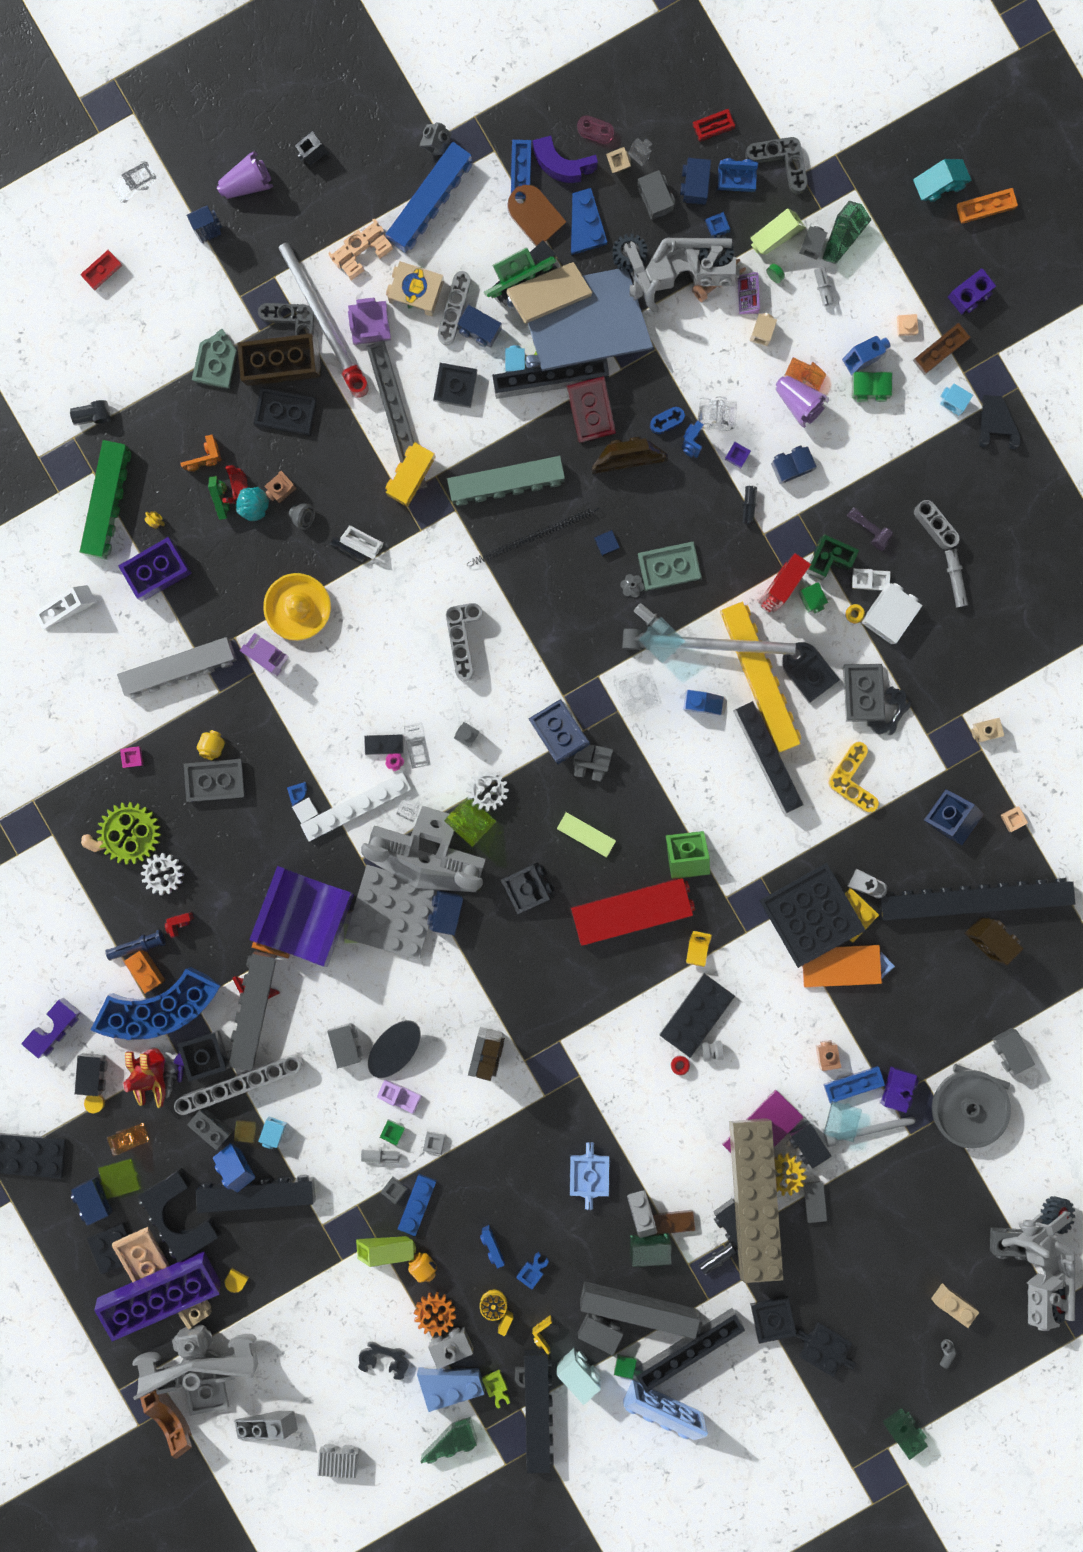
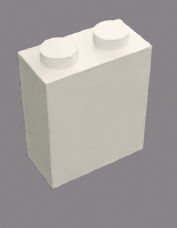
[861,583,922,644]

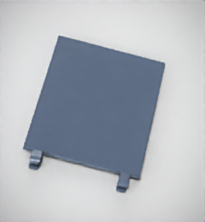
[507,268,653,371]

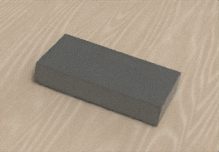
[804,1181,827,1223]

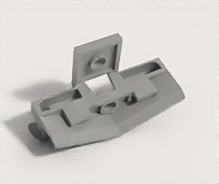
[361,806,485,892]

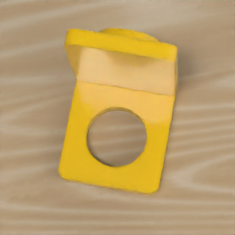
[686,931,712,967]
[533,1315,552,1354]

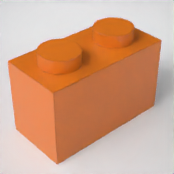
[124,950,166,993]

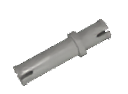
[945,549,968,608]

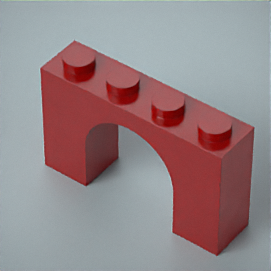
[758,553,811,613]

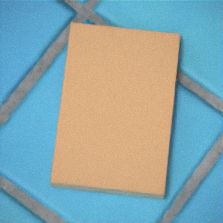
[112,1227,170,1282]

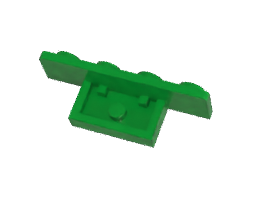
[484,247,556,298]

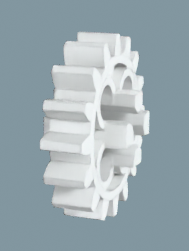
[466,769,508,812]
[141,853,184,895]

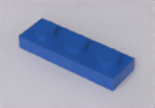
[511,140,531,199]
[823,1066,885,1104]
[398,1174,437,1236]

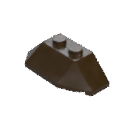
[592,437,668,474]

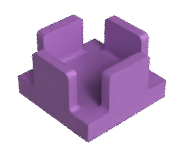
[348,297,391,345]
[240,633,289,676]

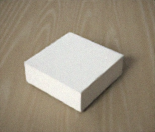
[292,797,319,824]

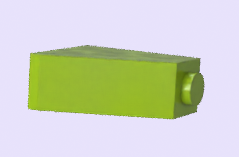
[356,1236,416,1267]

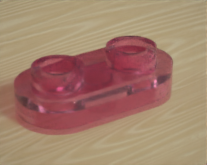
[577,115,614,144]

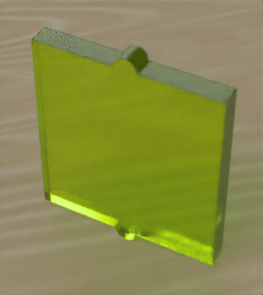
[98,1158,140,1199]

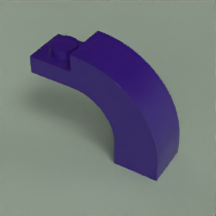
[532,136,598,183]

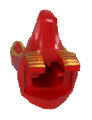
[123,1048,166,1108]

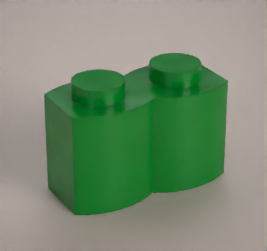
[852,372,892,402]

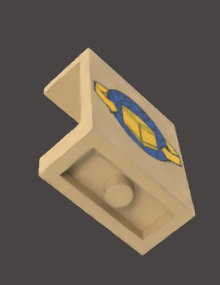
[386,261,444,317]

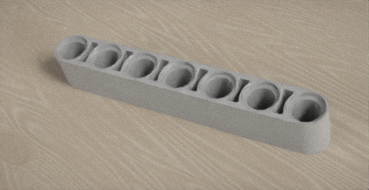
[174,1054,303,1115]

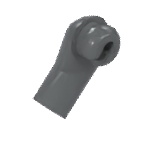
[939,1339,956,1369]

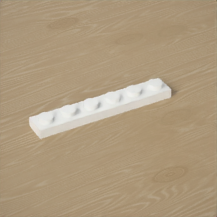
[300,772,412,842]

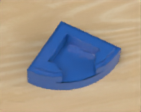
[287,782,307,806]

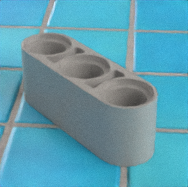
[914,500,960,550]

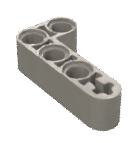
[446,603,482,682]

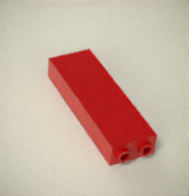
[571,878,695,946]

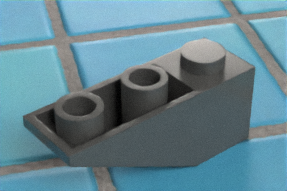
[234,1411,298,1439]

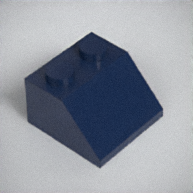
[924,789,984,845]

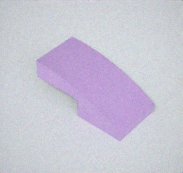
[377,1080,422,1114]

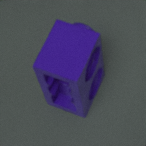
[948,268,996,315]

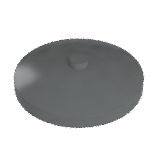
[932,1070,1011,1149]

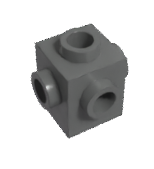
[420,122,452,155]

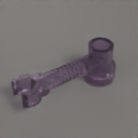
[847,508,893,551]

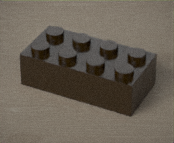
[237,333,321,386]

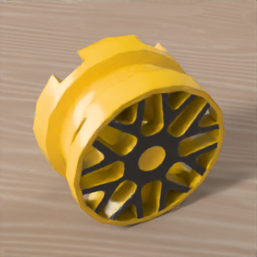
[480,1289,507,1321]

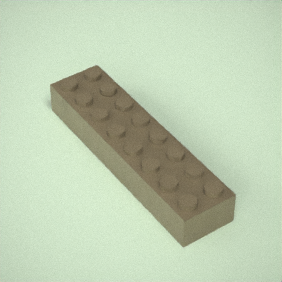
[729,1118,783,1283]

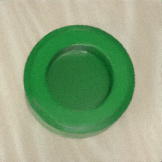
[766,264,785,283]

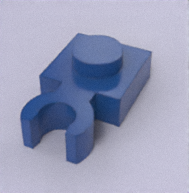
[516,1252,549,1289]

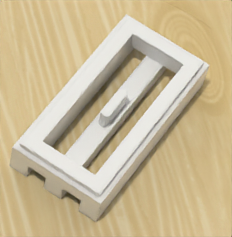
[340,525,383,559]

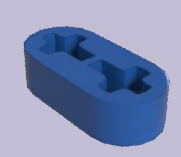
[650,407,685,434]

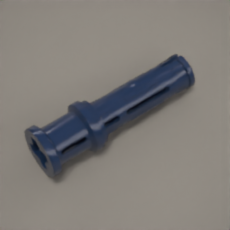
[105,929,166,961]

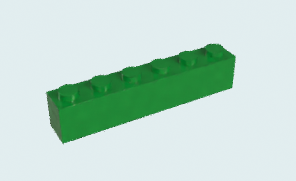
[79,440,131,560]

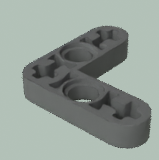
[745,137,807,194]
[258,303,314,335]

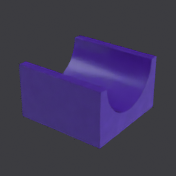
[249,866,354,967]

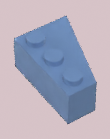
[417,1367,485,1412]

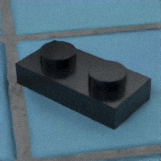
[364,734,404,755]

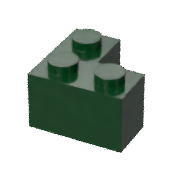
[806,534,859,580]

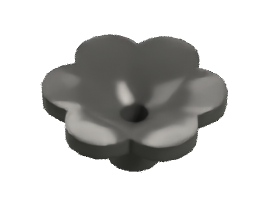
[620,574,644,598]

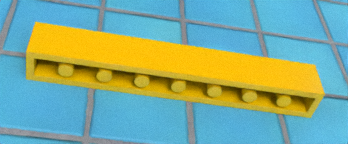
[720,601,801,753]

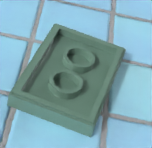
[638,541,702,591]

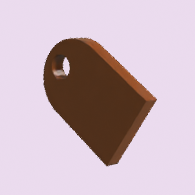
[507,185,566,247]

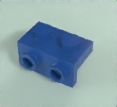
[717,158,758,192]
[681,420,704,458]

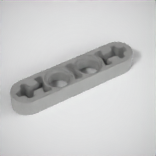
[438,271,471,345]

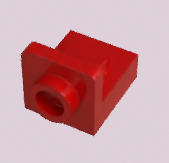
[165,912,194,938]

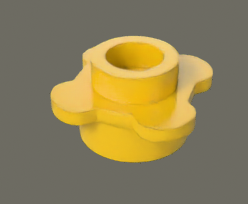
[145,511,165,529]

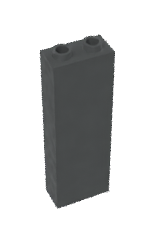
[580,1281,702,1339]

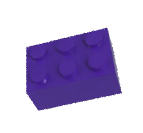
[118,537,192,602]

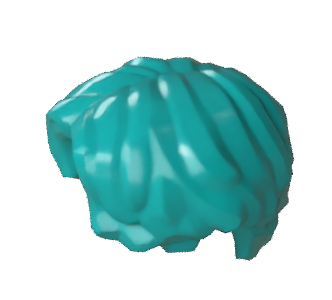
[236,487,269,521]

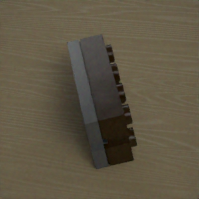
[468,1027,505,1081]

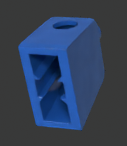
[842,335,891,376]

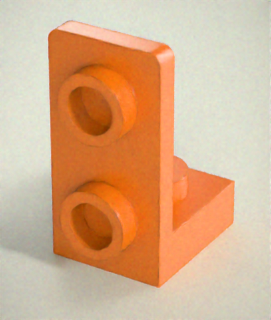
[181,435,222,472]

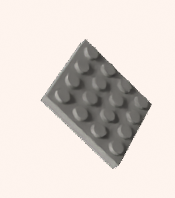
[345,865,439,960]

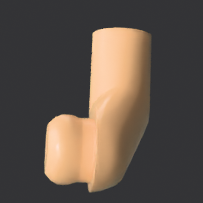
[81,834,107,852]

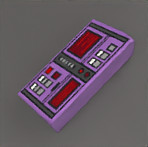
[738,272,760,314]

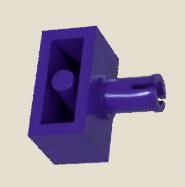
[880,1067,918,1113]

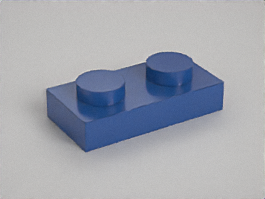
[480,1225,505,1268]

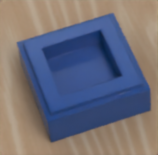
[705,212,730,238]

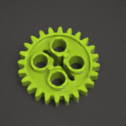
[97,802,161,864]

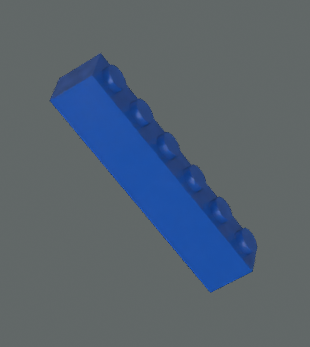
[386,142,473,253]

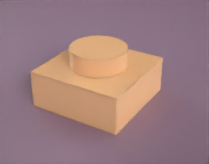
[897,314,918,336]
[1000,806,1028,832]

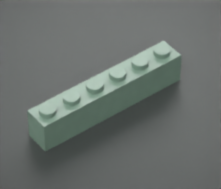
[447,456,565,506]

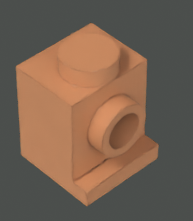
[265,471,296,503]
[816,1040,841,1071]

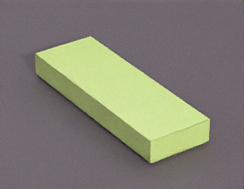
[557,812,616,857]

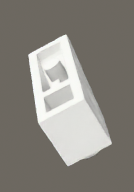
[35,585,96,629]

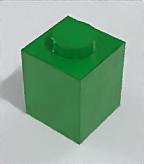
[798,582,828,614]

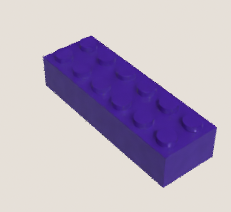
[94,1251,221,1341]

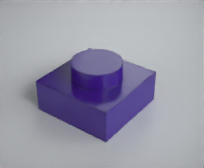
[724,442,751,469]

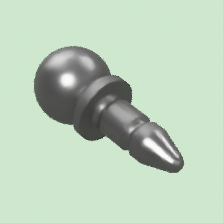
[163,1060,179,1098]

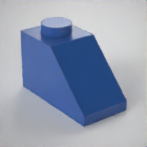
[683,690,724,715]

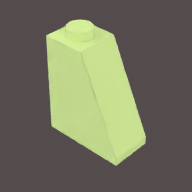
[751,209,806,255]

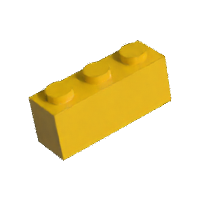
[385,442,436,507]

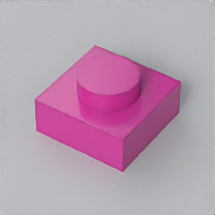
[120,746,144,768]

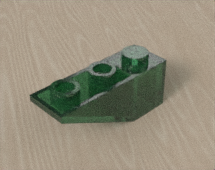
[822,201,871,264]
[420,1417,477,1464]

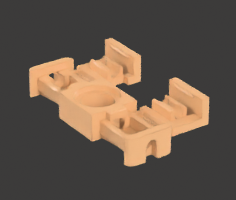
[328,219,393,281]

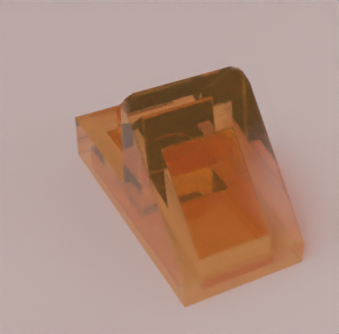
[784,357,826,391]
[107,1123,149,1156]

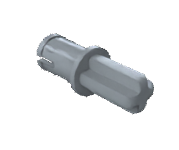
[814,266,835,306]
[634,603,669,635]
[361,1149,400,1164]

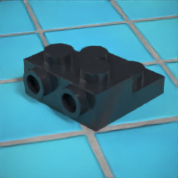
[501,862,555,914]

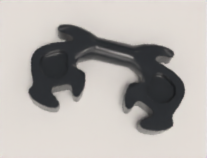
[867,686,911,735]
[358,1342,409,1380]

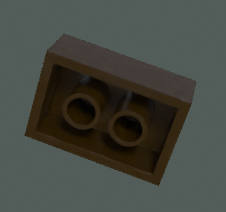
[964,917,1024,965]

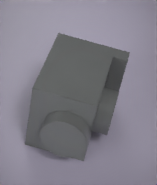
[454,722,480,748]

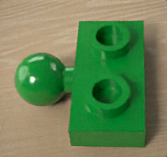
[208,476,230,520]

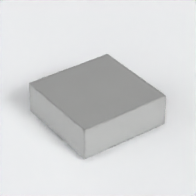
[423,1131,446,1155]

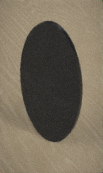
[368,1020,421,1078]

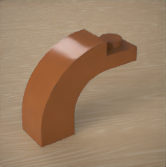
[140,1390,192,1459]

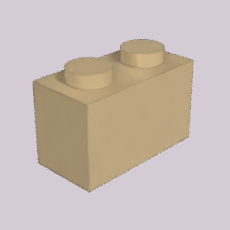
[931,1283,979,1328]

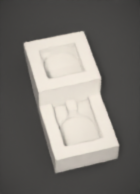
[852,568,890,591]

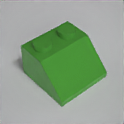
[666,831,710,879]

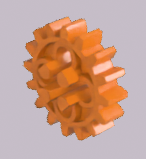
[414,1292,456,1337]

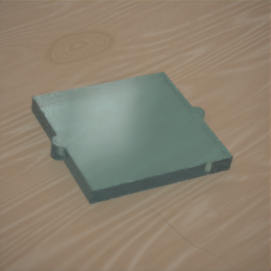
[638,617,685,663]
[823,1101,862,1143]

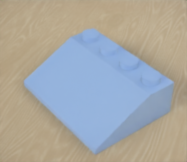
[623,1380,708,1440]

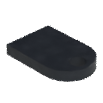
[782,642,840,703]

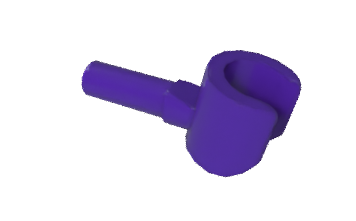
[174,1053,184,1082]

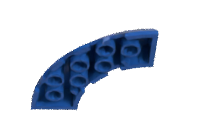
[90,967,221,1040]

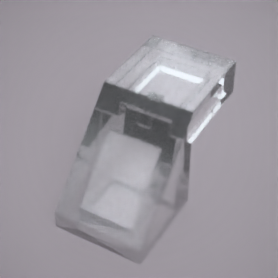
[111,162,157,203]
[404,722,431,769]

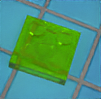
[444,797,497,847]

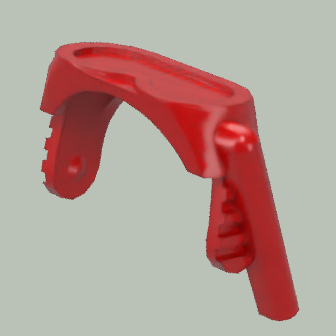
[222,465,248,504]

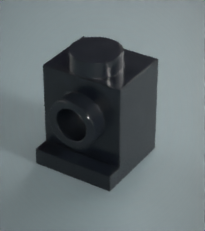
[295,131,330,166]

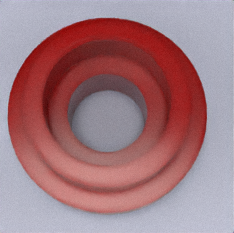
[671,1056,690,1075]

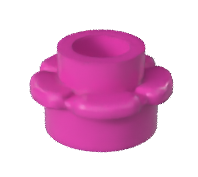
[385,754,404,771]

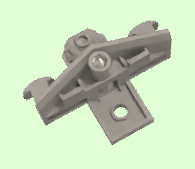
[132,1324,258,1416]

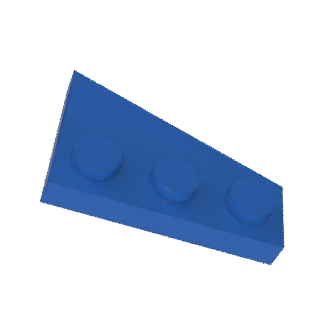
[571,188,607,255]

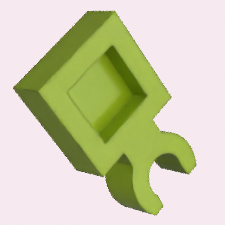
[482,1369,510,1409]

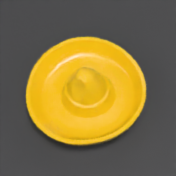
[264,573,331,640]

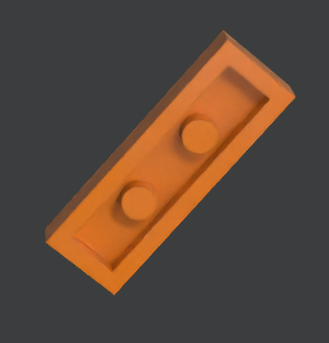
[956,188,1018,224]

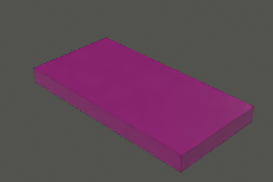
[722,1089,804,1153]

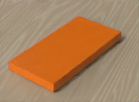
[802,945,882,987]

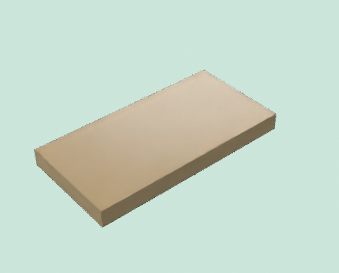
[506,262,592,324]

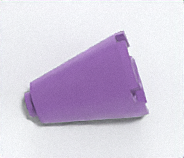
[217,151,273,199]
[776,376,829,428]

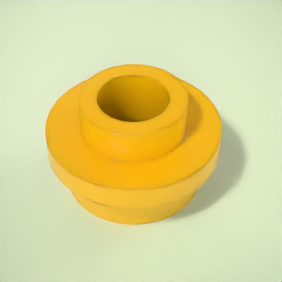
[845,604,865,624]

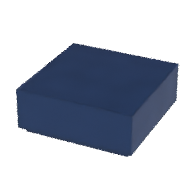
[594,530,620,556]

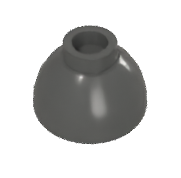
[289,504,315,530]

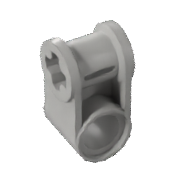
[848,869,887,898]

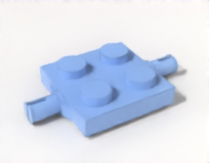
[570,1142,609,1210]

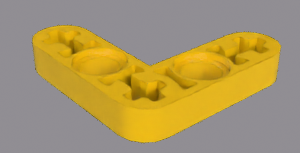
[828,742,879,812]

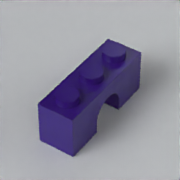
[21,998,81,1059]

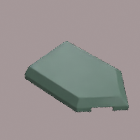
[192,329,237,389]

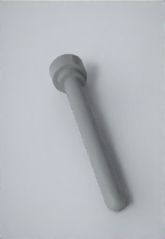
[824,1117,916,1147]

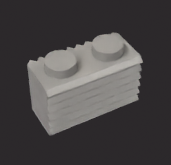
[627,1190,657,1238]
[317,1444,359,1478]

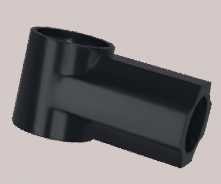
[70,400,111,426]

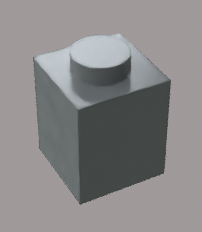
[799,226,828,260]

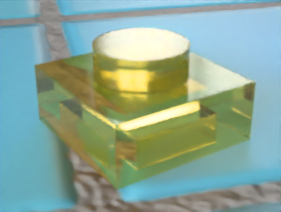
[234,1120,256,1143]

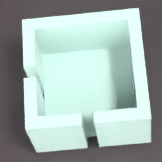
[557,1348,601,1405]

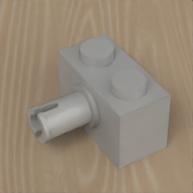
[428,1327,474,1370]

